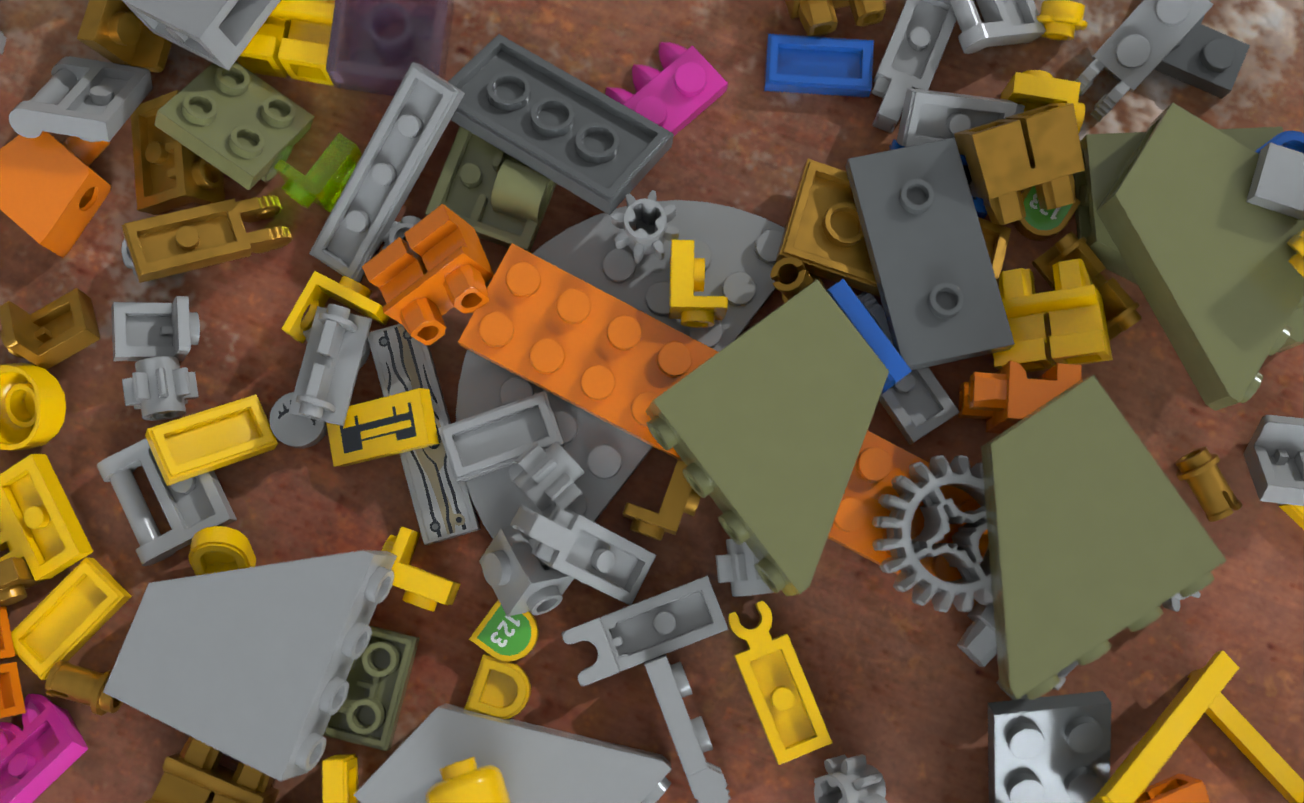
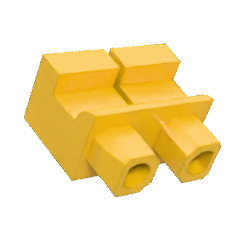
[236,0,348,86]
[993,258,1113,372]

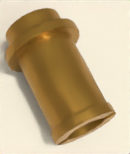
[770,257,824,303]
[1175,447,1243,522]
[45,660,123,716]

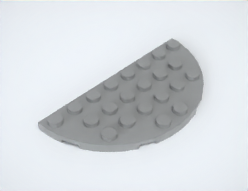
[456,200,785,571]

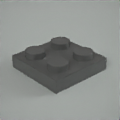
[988,691,1112,803]

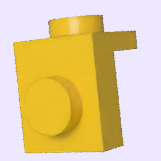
[1001,70,1085,133]
[382,526,461,612]

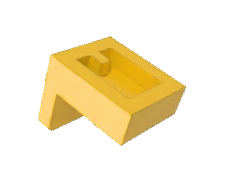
[669,239,728,328]

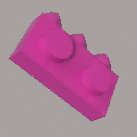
[605,42,728,137]
[0,694,88,803]

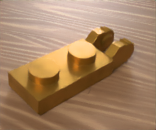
[122,195,293,283]

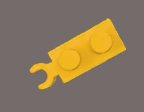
[728,600,832,765]

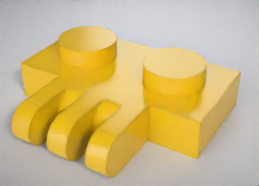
[0,454,93,581]

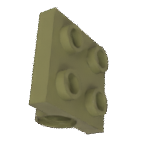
[154,61,315,190]
[425,126,557,252]

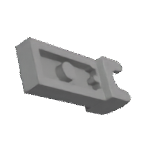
[562,576,728,687]

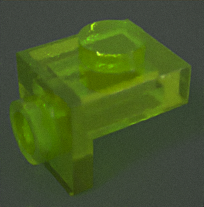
[274,133,362,213]

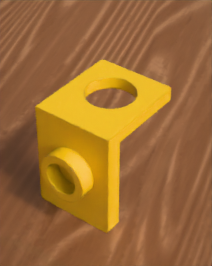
[282,271,390,343]

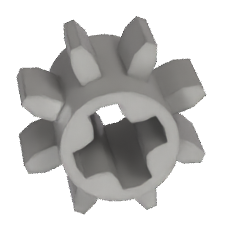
[611,190,680,263]
[122,356,199,421]
[513,441,585,512]
[715,539,773,597]
[814,754,887,803]

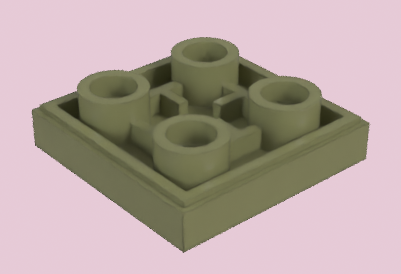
[324,625,420,751]

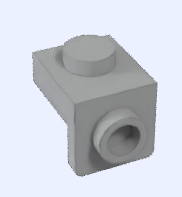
[111,296,200,361]
[1243,415,1304,506]
[479,526,574,617]

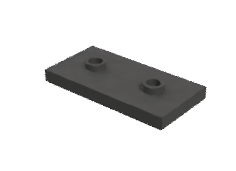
[448,34,674,215]
[845,137,1015,370]

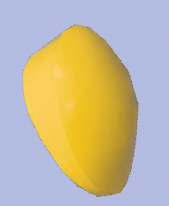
[0,362,66,450]

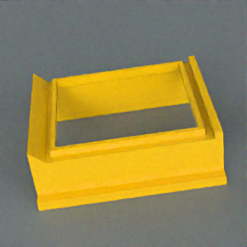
[1088,650,1304,803]

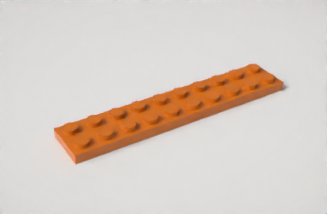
[458,243,988,582]

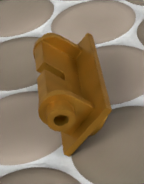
[1031,231,1142,341]

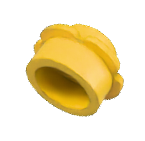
[1037,0,1088,40]

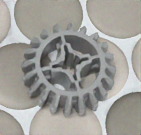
[872,455,993,612]

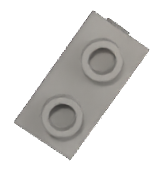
[288,304,372,426]

